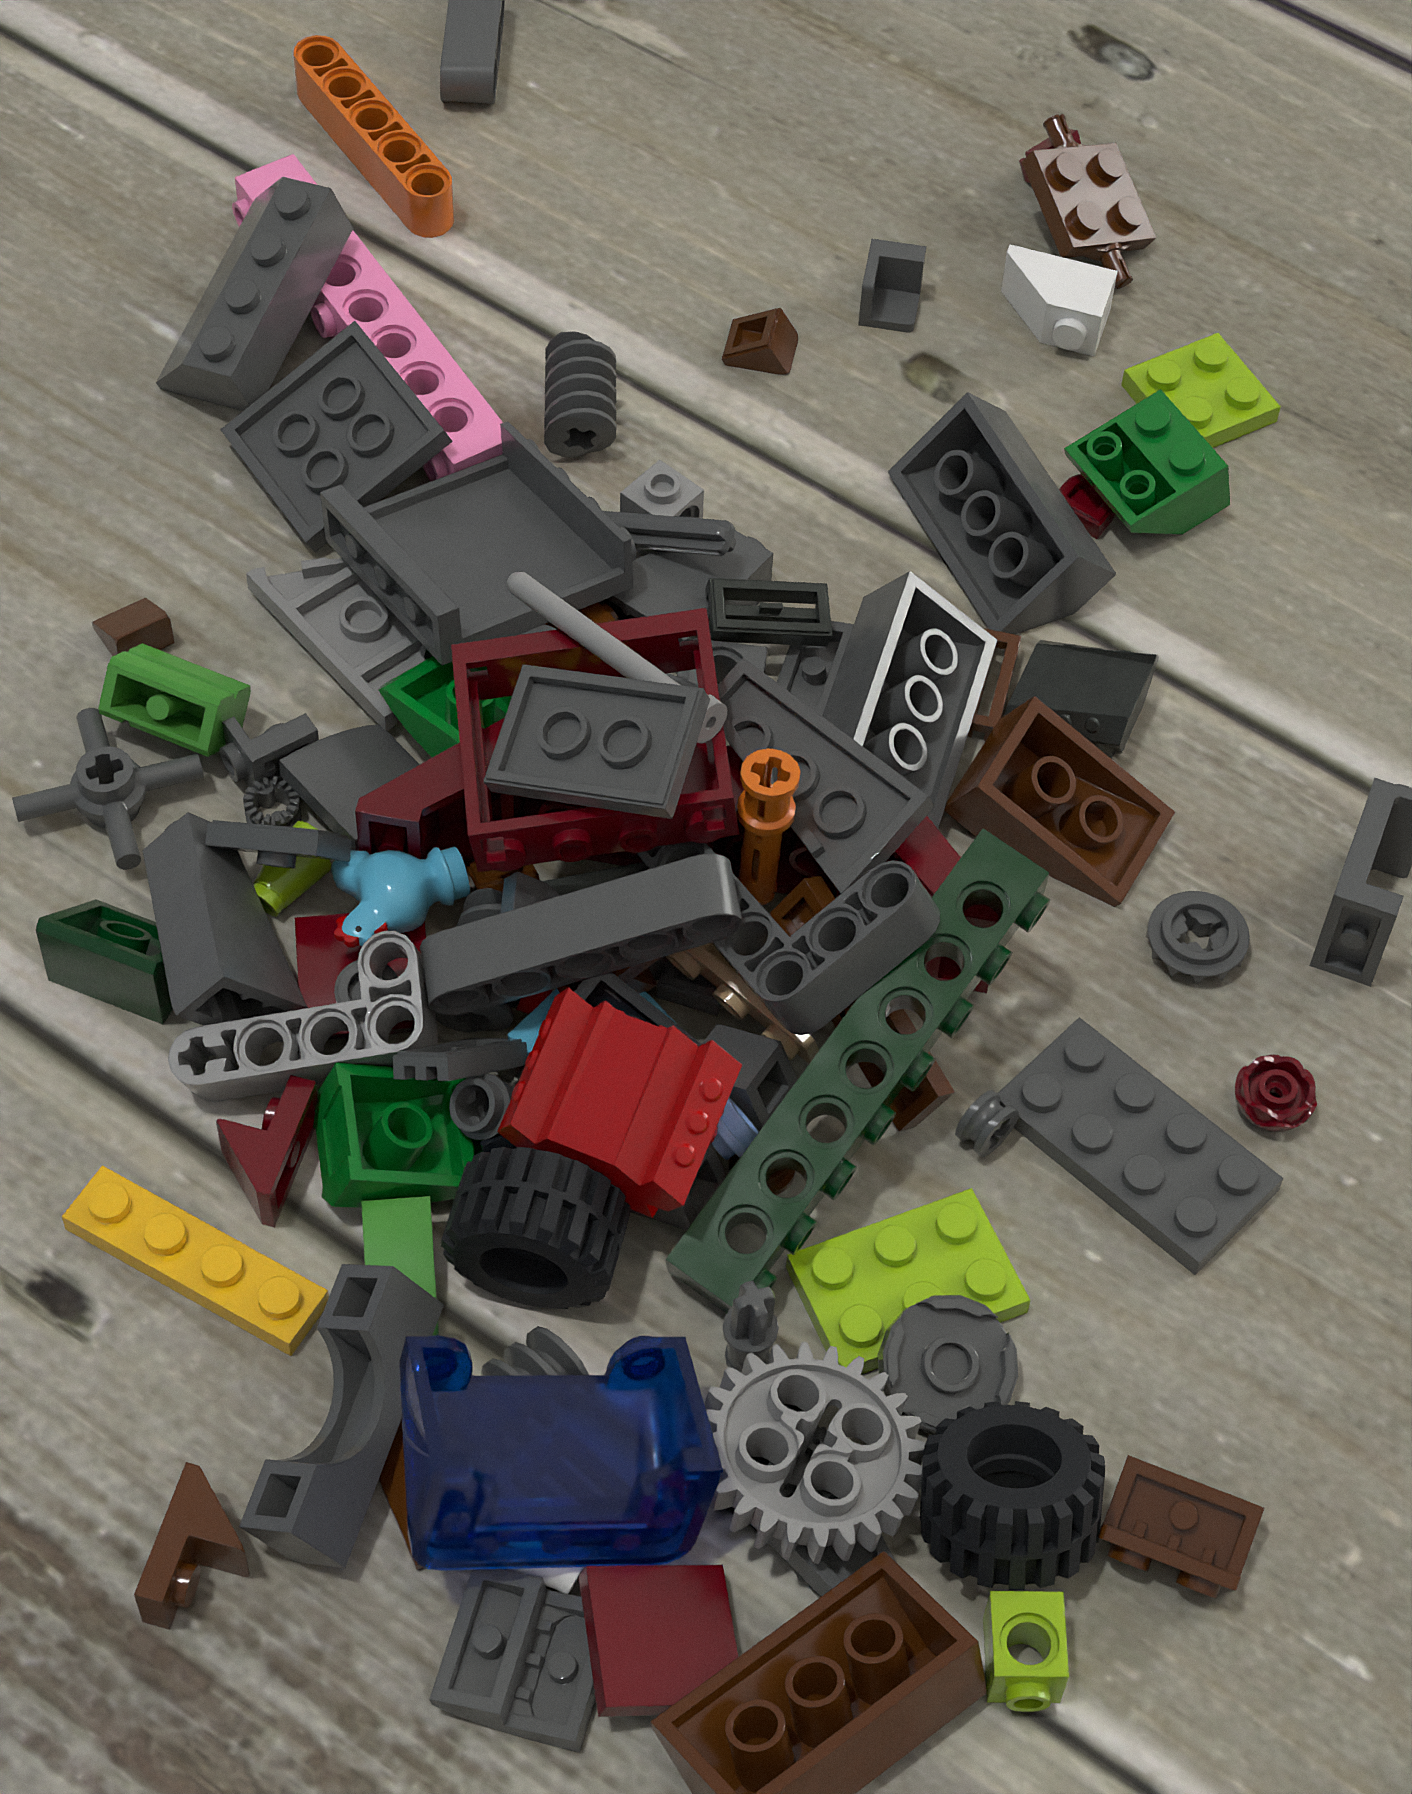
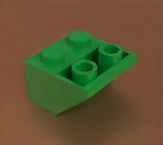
[1064,389,1230,535]

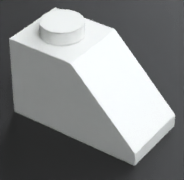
[1001,244,1118,356]

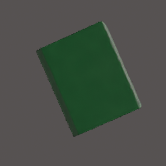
[36,899,173,1025]

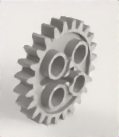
[692,1342,926,1564]

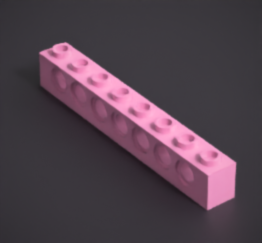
[232,154,503,481]

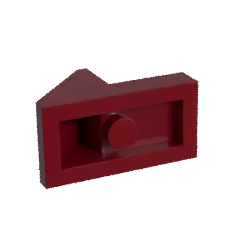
[216,1075,318,1228]

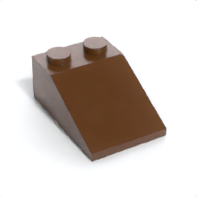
[944,696,1175,907]

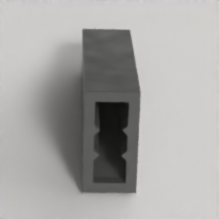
[142,812,308,1026]

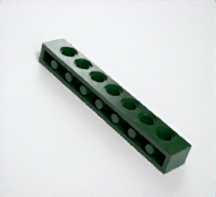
[665,828,1051,1314]

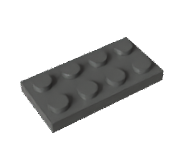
[997,1017,1283,1275]

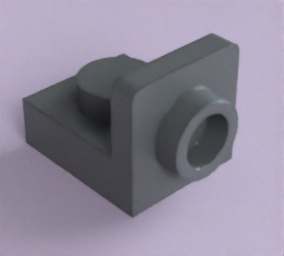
[219,713,319,788]

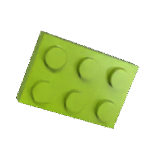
[786,1188,1031,1375]

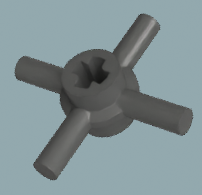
[12,708,204,870]

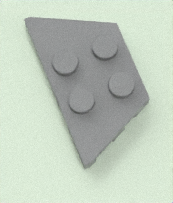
[246,557,432,731]

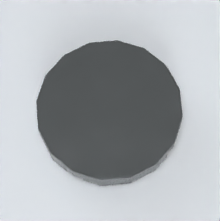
[878,1295,1018,1435]

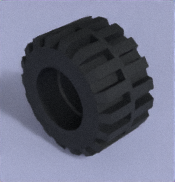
[441,1147,631,1309]
[920,1401,1105,1590]

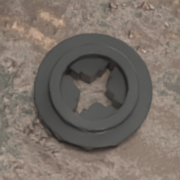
[1146,891,1250,984]

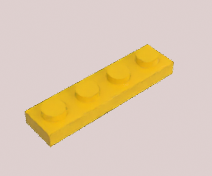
[62,1165,329,1356]

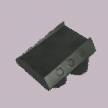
[1003,640,1159,759]

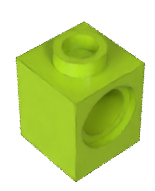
[983,1591,1069,1712]

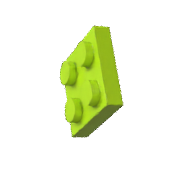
[1121,333,1281,448]

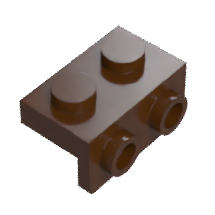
[1098,1455,1264,1599]

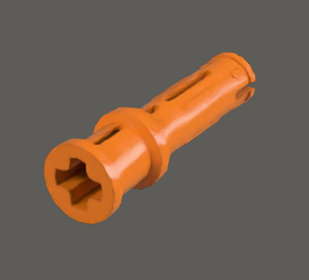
[736,748,801,905]

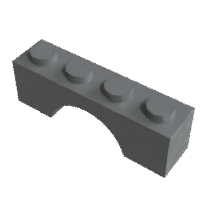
[239,1264,444,1568]

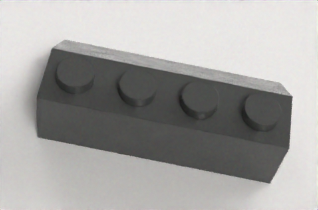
[156,177,354,411]
[888,392,1116,635]
[822,571,997,828]

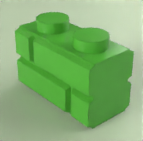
[98,643,251,757]

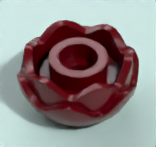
[1235,1055,1317,1132]

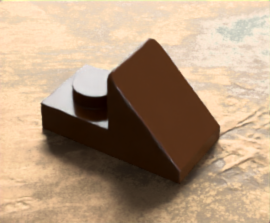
[134,1462,250,1630]

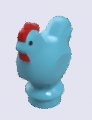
[331,847,470,948]

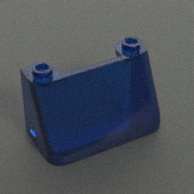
[399,1335,723,1571]

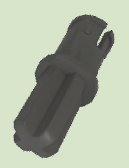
[722,1281,779,1372]

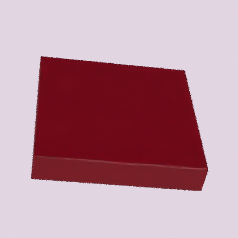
[578,1565,738,1717]

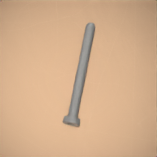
[507,572,727,743]

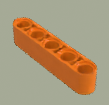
[293,35,454,238]

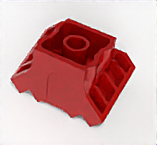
[497,987,742,1218]

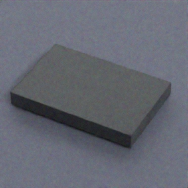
[483,665,710,819]

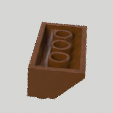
[650,1551,987,1794]

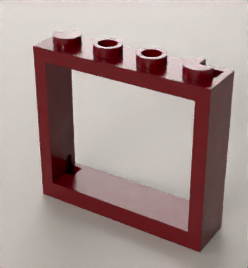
[451,608,739,872]

